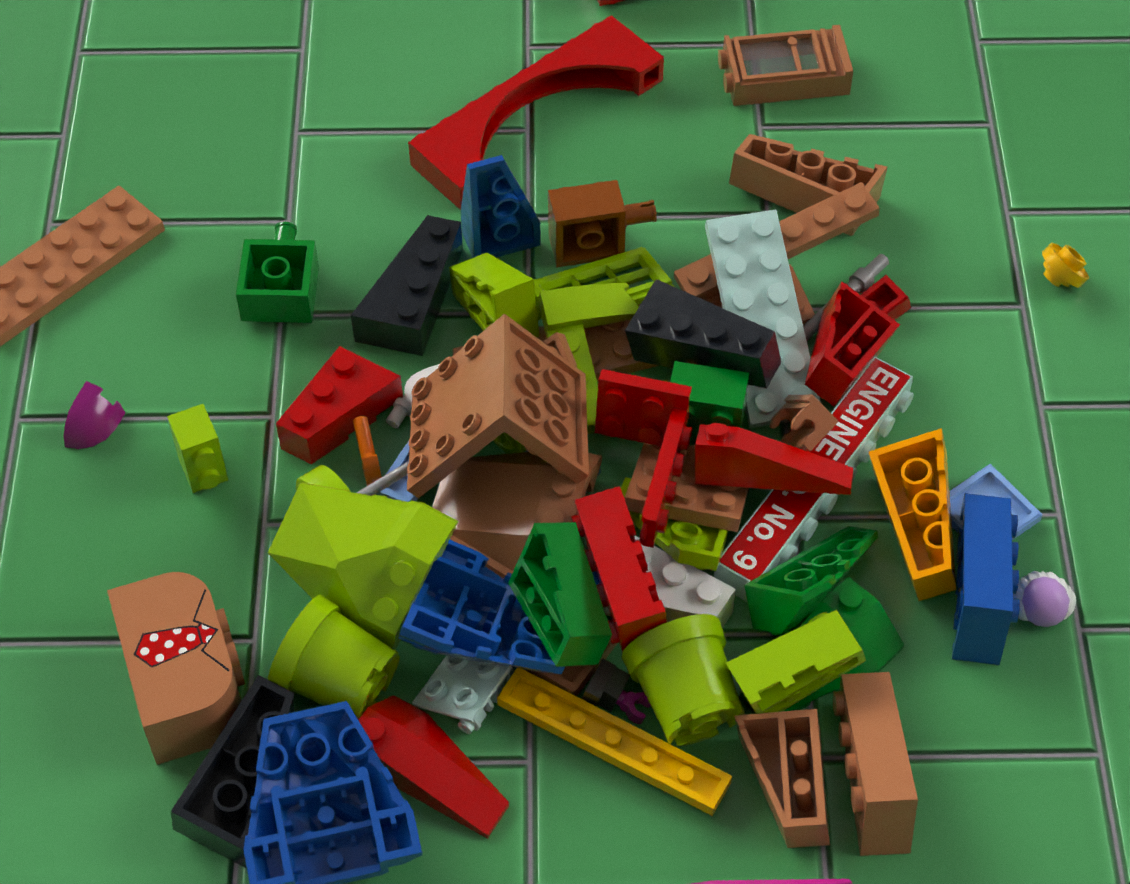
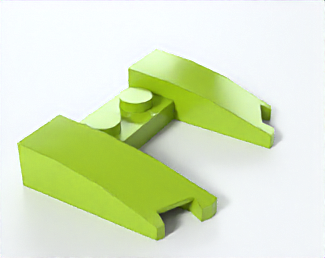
[538,283,668,434]

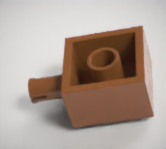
[548,180,657,268]

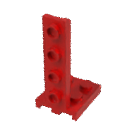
[594,369,692,548]

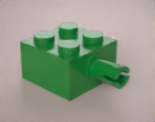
[236,221,319,323]
[670,361,749,445]

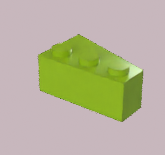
[449,253,541,337]

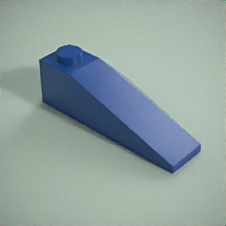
[461,155,541,258]

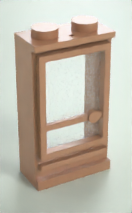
[718,25,853,106]

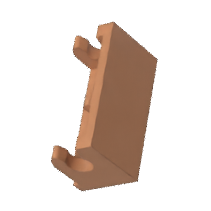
[769,394,839,451]

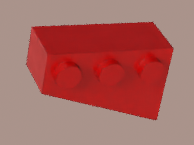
[804,282,900,407]
[276,346,403,465]

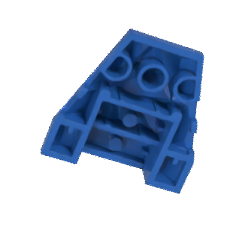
[398,540,565,674]
[244,701,422,884]

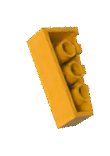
[868,428,956,601]

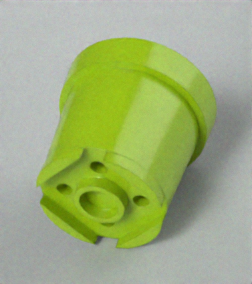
[268,594,400,720]
[621,614,745,746]

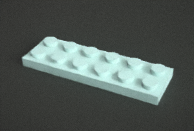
[705,210,820,428]

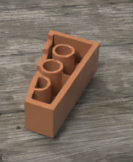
[729,134,888,236]
[833,672,918,856]

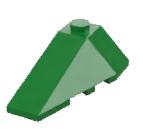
[744,526,879,636]
[739,577,905,713]

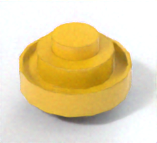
[1042,242,1089,288]

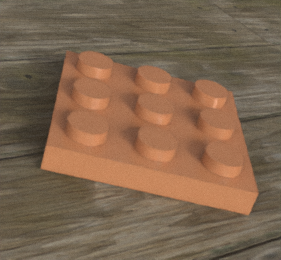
[625,443,749,532]

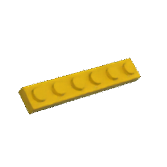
[497,668,732,816]

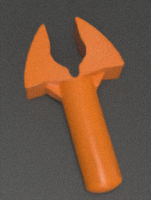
[353,416,382,486]

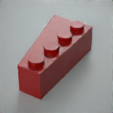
[570,486,667,653]

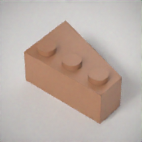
[734,709,830,848]

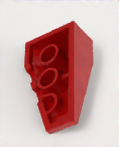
[695,423,853,495]
[359,695,509,839]

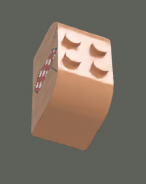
[107,572,245,765]

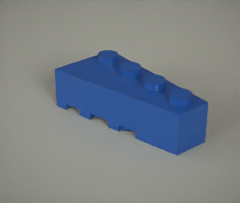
[952,493,1020,665]

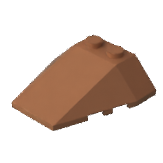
[432,452,602,571]

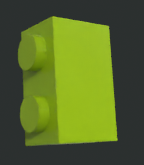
[167,404,228,493]

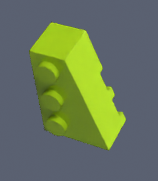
[726,610,866,714]

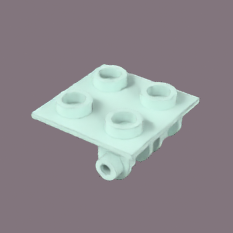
[412,656,514,734]

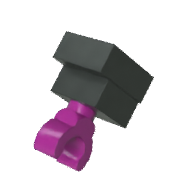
[582,659,651,724]

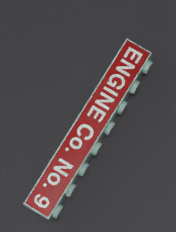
[714,357,914,602]

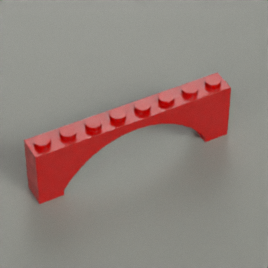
[408,15,664,210]

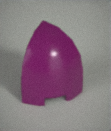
[63,381,125,449]

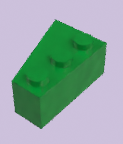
[508,522,612,667]

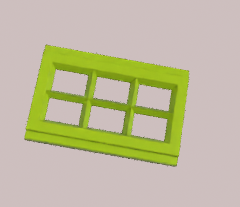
[534,247,675,307]

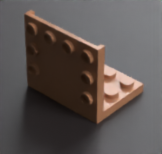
[407,314,589,498]

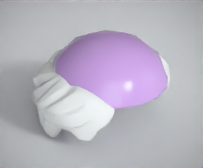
[1013,571,1076,627]

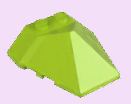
[268,482,458,650]

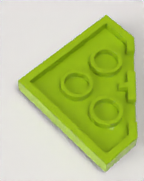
[621,477,729,571]

